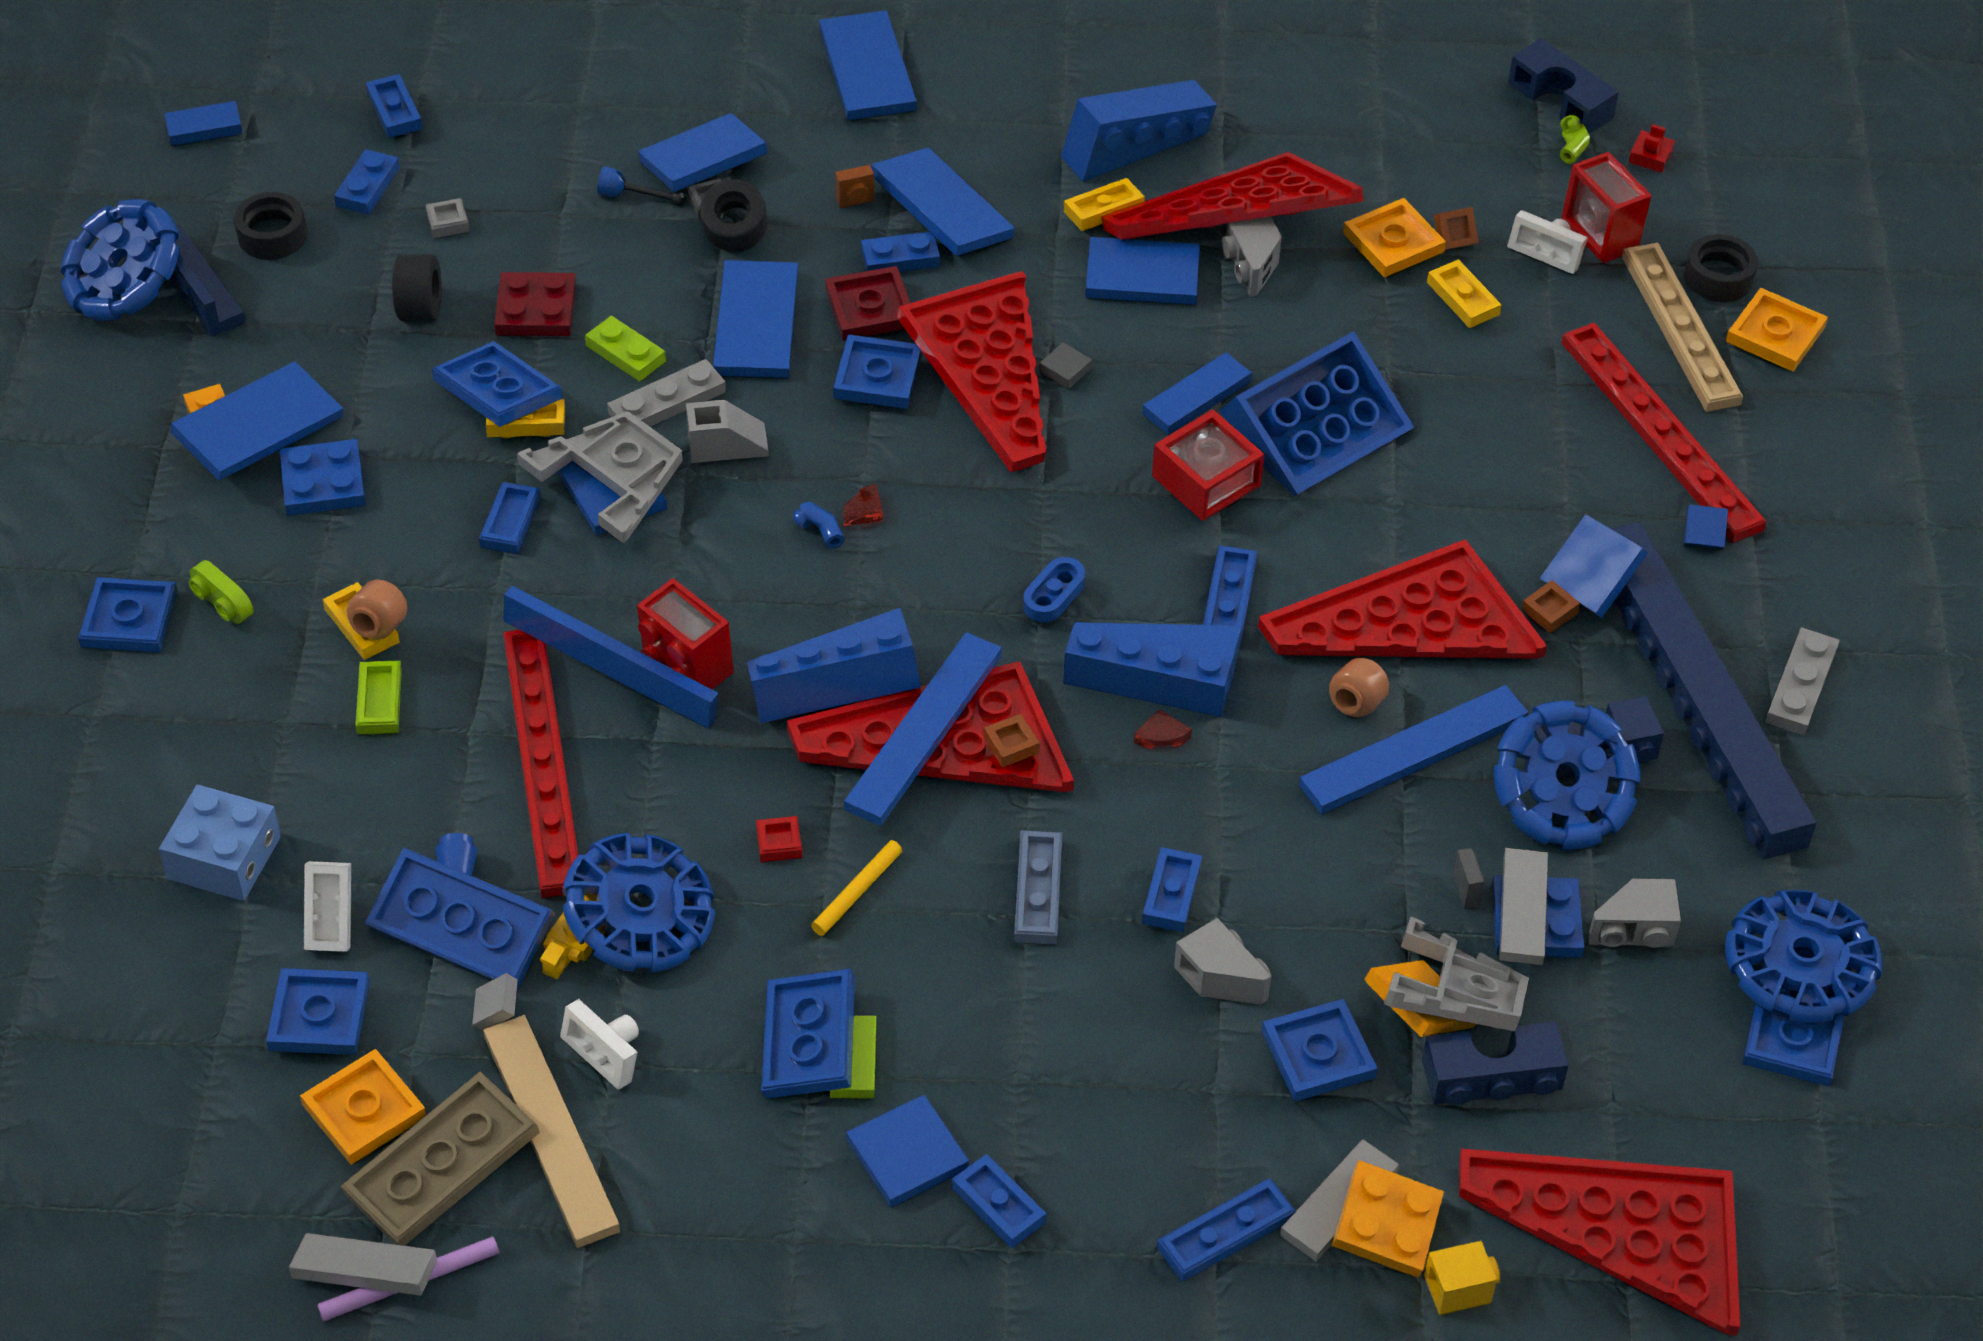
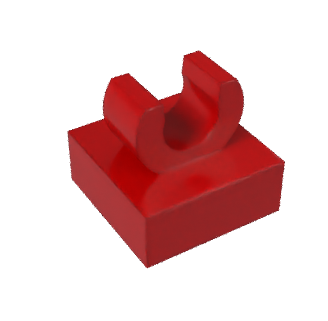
[1628,124,1675,173]

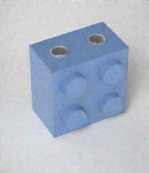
[159,784,281,901]

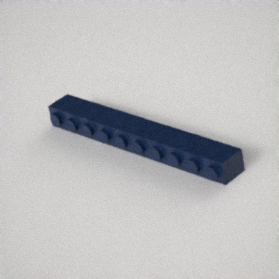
[1611,522,1817,860]

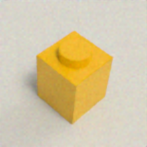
[1424,1241,1500,1315]

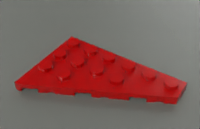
[1101,152,1364,239]
[897,271,1046,472]
[1258,539,1547,659]
[787,661,1074,792]
[1459,1148,1740,1336]

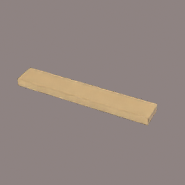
[1622,243,1743,412]
[483,1015,620,1248]

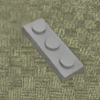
[607,359,726,427]
[1765,627,1840,736]

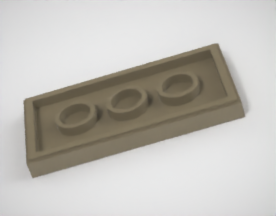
[341,1072,540,1246]

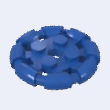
[60,199,179,321]
[1494,700,1641,850]
[562,833,715,973]
[1725,890,1883,1023]

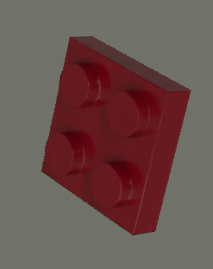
[825,266,910,340]
[494,272,576,336]

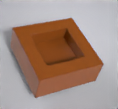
[835,165,874,208]
[1434,207,1479,250]
[1522,580,1580,633]
[984,714,1040,767]

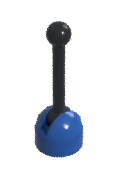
[597,166,685,206]

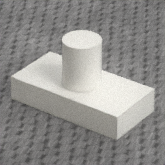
[1507,210,1588,274]
[304,862,351,951]
[560,999,639,1090]

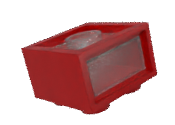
[1561,151,1652,264]
[1152,409,1264,521]
[637,578,734,689]

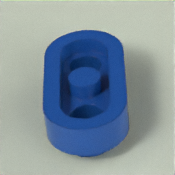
[1023,557,1085,622]

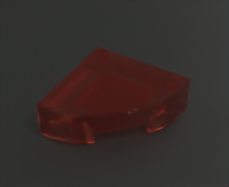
[843,484,883,526]
[1134,709,1192,749]

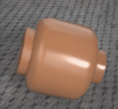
[346,579,408,640]
[1329,658,1389,718]

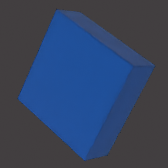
[1683,504,1728,550]

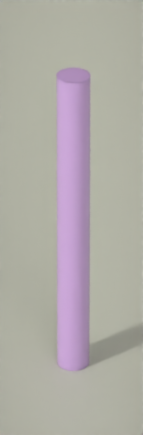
[317,1236,499,1322]

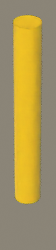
[811,840,902,936]

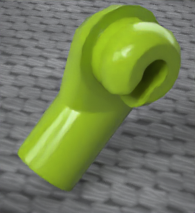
[1560,115,1590,164]

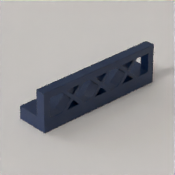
[154,224,245,337]

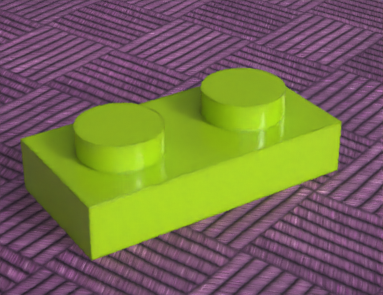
[585,315,666,382]

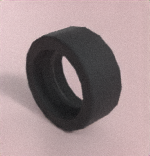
[234,192,307,260]
[1684,234,1758,302]

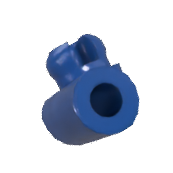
[793,502,845,548]

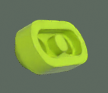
[188,560,254,624]

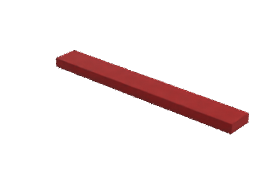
[1561,322,1767,543]
[503,630,578,898]

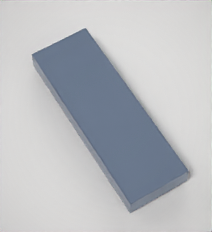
[1014,830,1062,944]

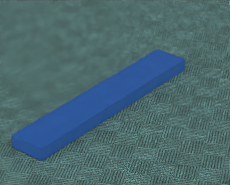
[503,586,718,728]
[844,632,1002,826]
[1299,685,1529,814]

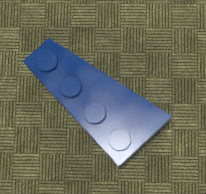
[1061,80,1217,182]
[747,608,921,723]
[1063,622,1242,717]

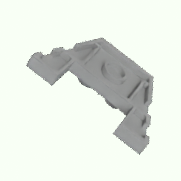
[517,411,683,543]
[1384,917,1529,1031]

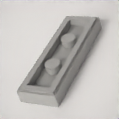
[1499,848,1548,965]
[1280,1139,1399,1262]
[289,1233,437,1295]

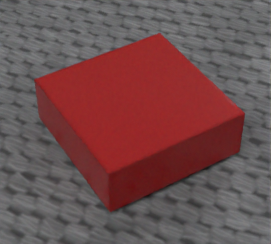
[756,816,803,862]

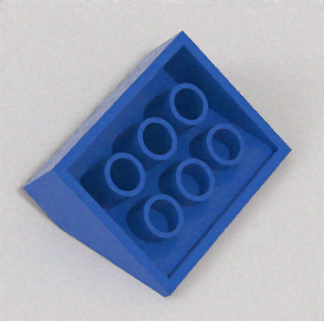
[1220,331,1414,497]

